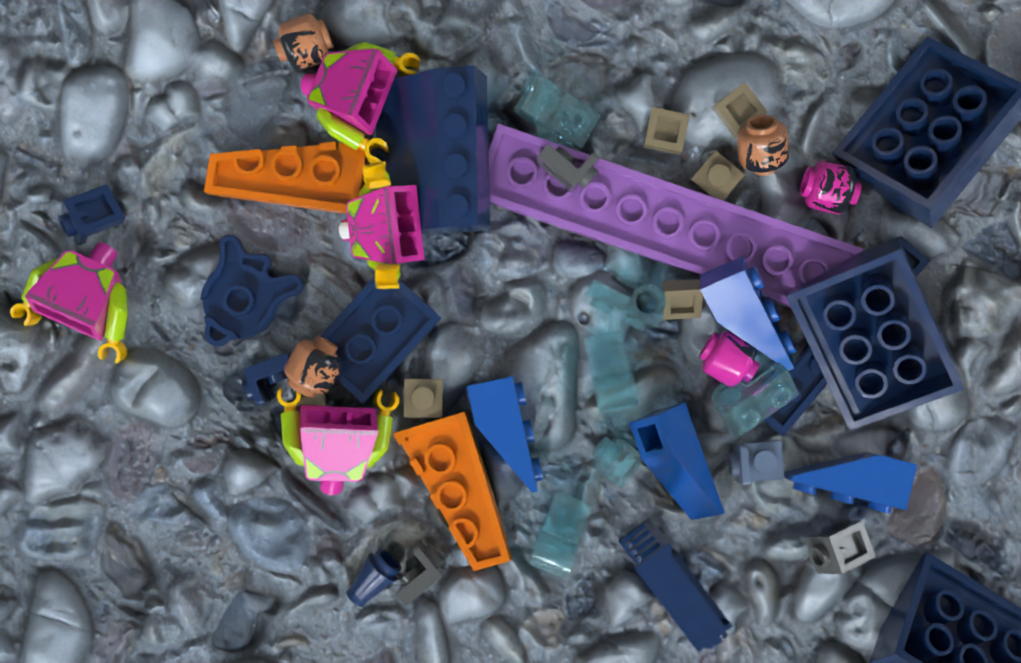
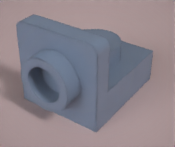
[728,440,785,485]

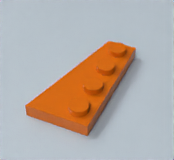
[204,138,369,214]
[393,410,513,571]

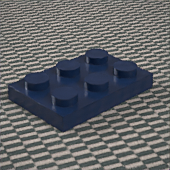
[320,276,442,404]

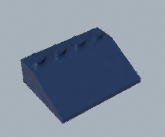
[832,36,1021,229]
[376,65,490,234]
[786,237,965,430]
[870,552,1021,663]

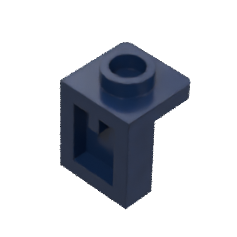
[58,184,125,246]
[242,352,292,406]

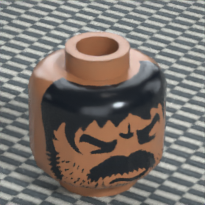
[273,13,334,70]
[737,115,789,176]
[284,336,343,398]

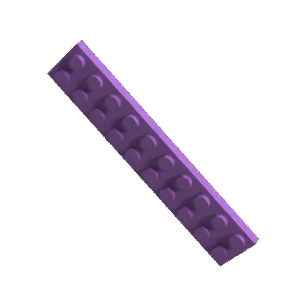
[489,124,863,307]

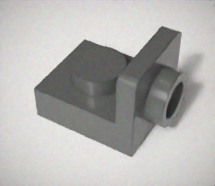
[536,144,600,193]
[805,520,876,574]
[396,541,445,606]

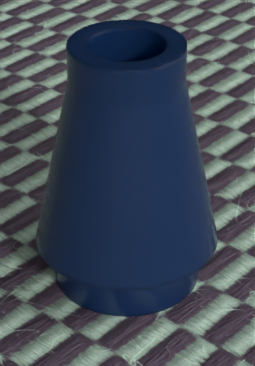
[346,549,401,607]

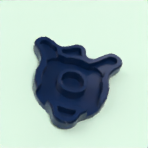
[200,235,305,346]

